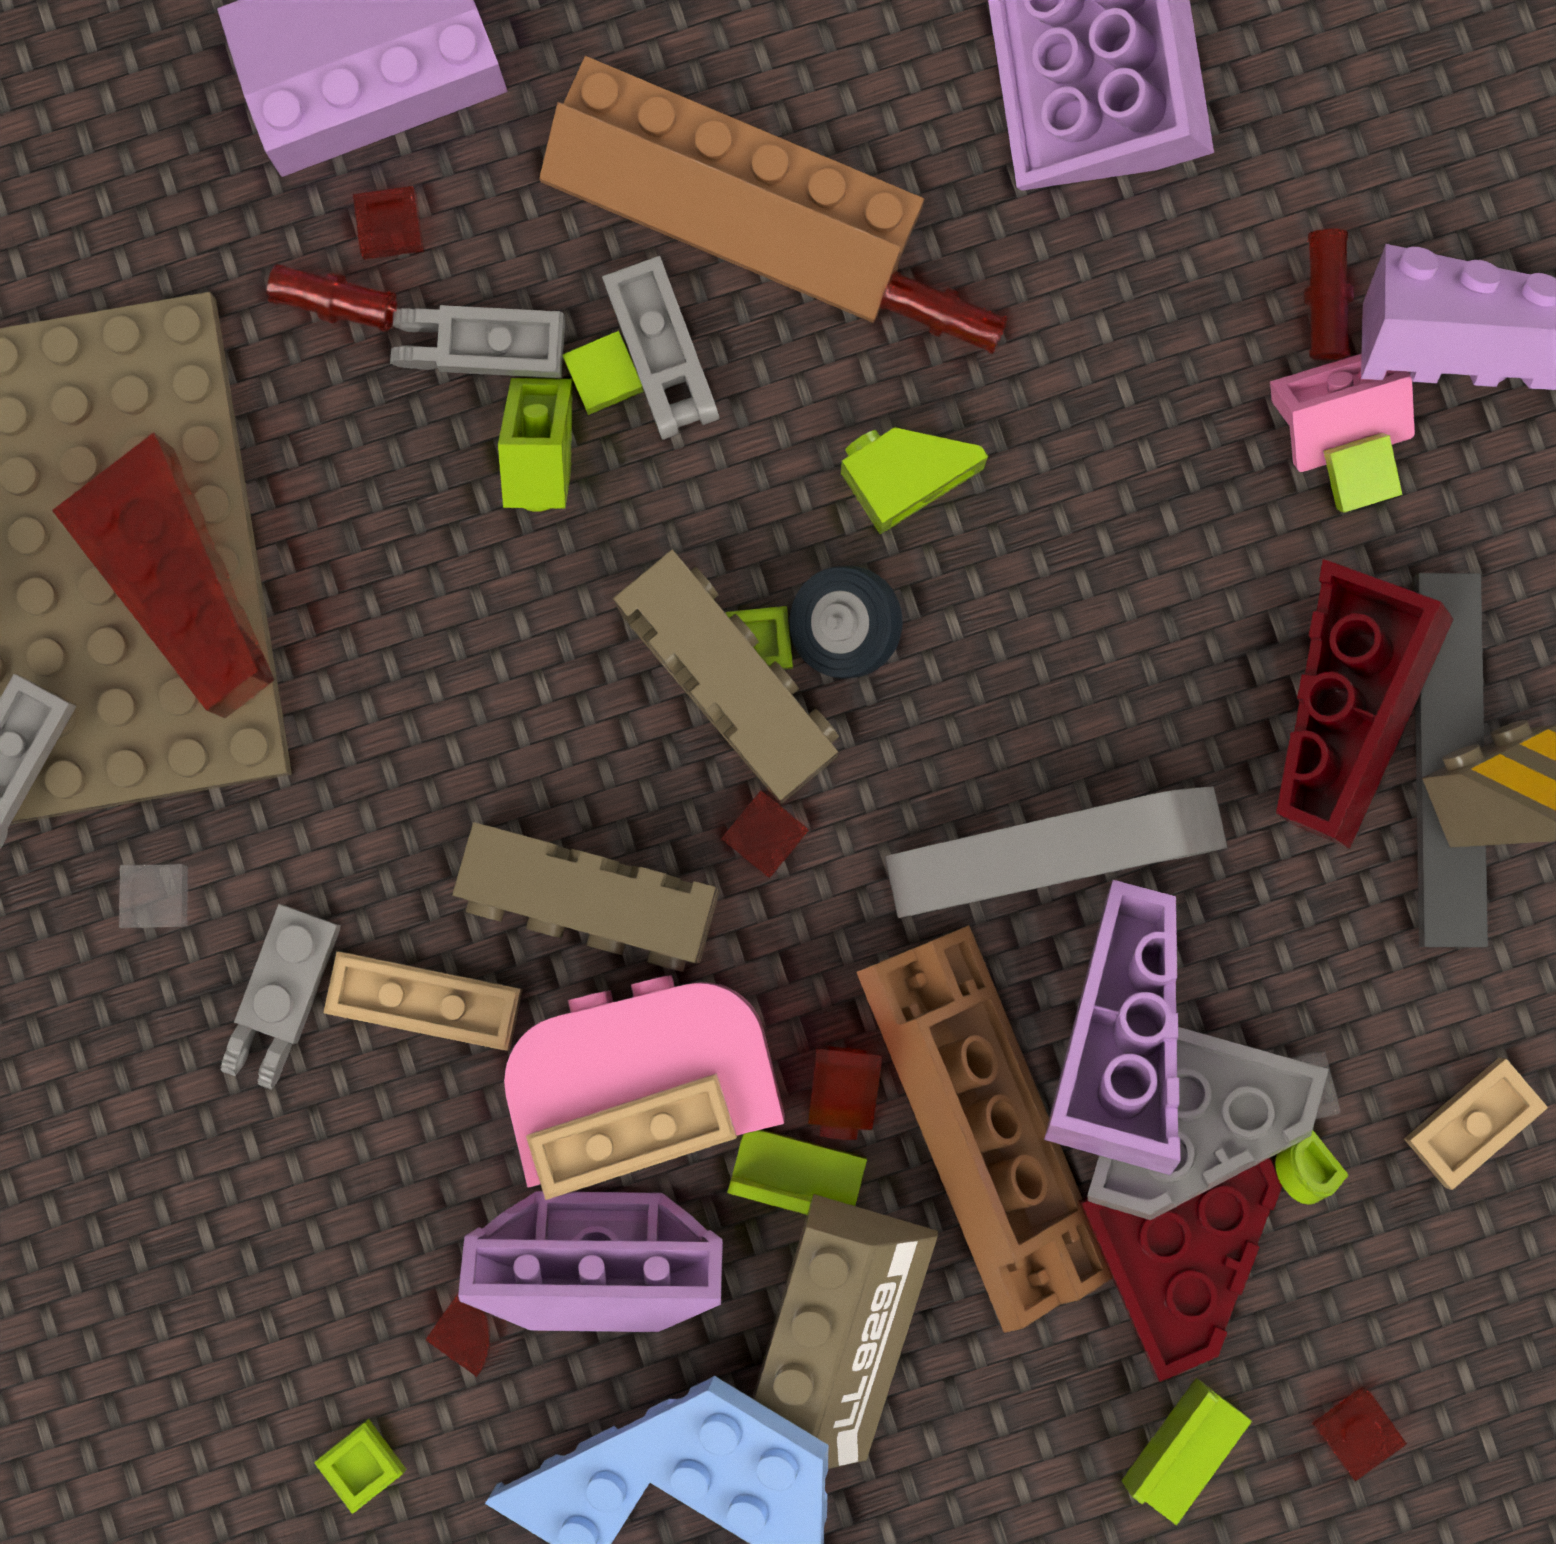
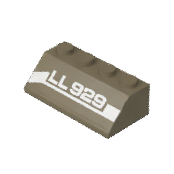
[752,1194,938,1469]

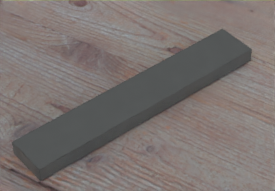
[1413,573,1488,948]

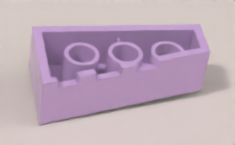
[1044,880,1180,1175]

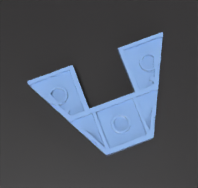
[485,1376,829,1544]

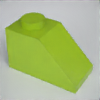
[498,378,573,512]
[841,427,988,535]

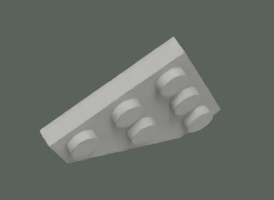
[1087,1027,1329,1220]

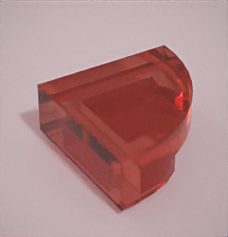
[426,1292,490,1377]

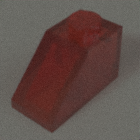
[808,1045,882,1140]

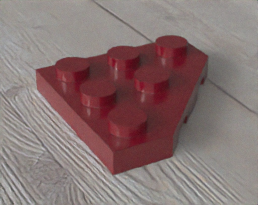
[1079,1158,1283,1382]

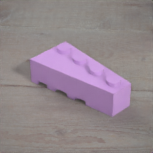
[1361,244,1556,390]

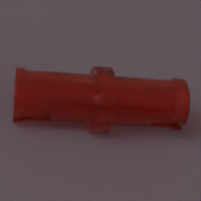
[1304,229,1354,360]
[267,264,397,332]
[880,270,1009,355]

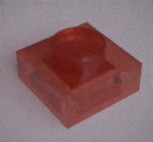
[1312,1386,1407,1481]

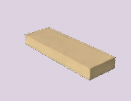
[323,952,523,1051]
[526,1073,737,1200]

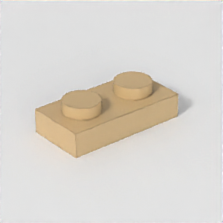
[1404,1058,1548,1190]

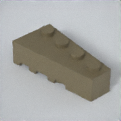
[613,549,839,805]
[452,822,720,972]

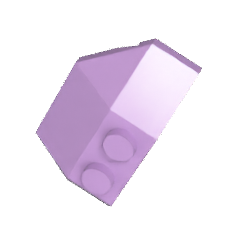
[458,1191,723,1332]

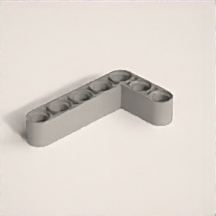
[885,786,1228,918]

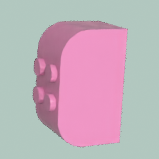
[504,975,785,1187]

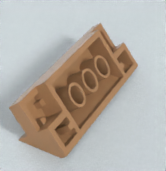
[539,56,924,323]
[856,925,1112,1333]

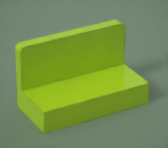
[727,1129,867,1215]
[1121,1378,1252,1526]

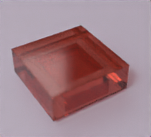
[353,186,424,260]
[721,791,809,879]

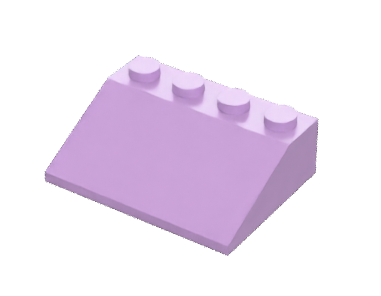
[217,0,508,177]
[988,0,1214,191]

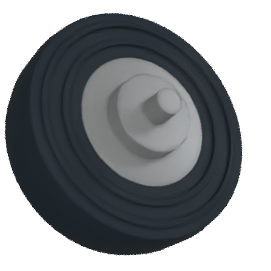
[790,566,903,679]

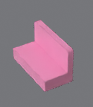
[1270,354,1415,472]

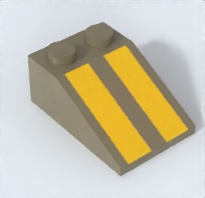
[1422,720,1556,848]

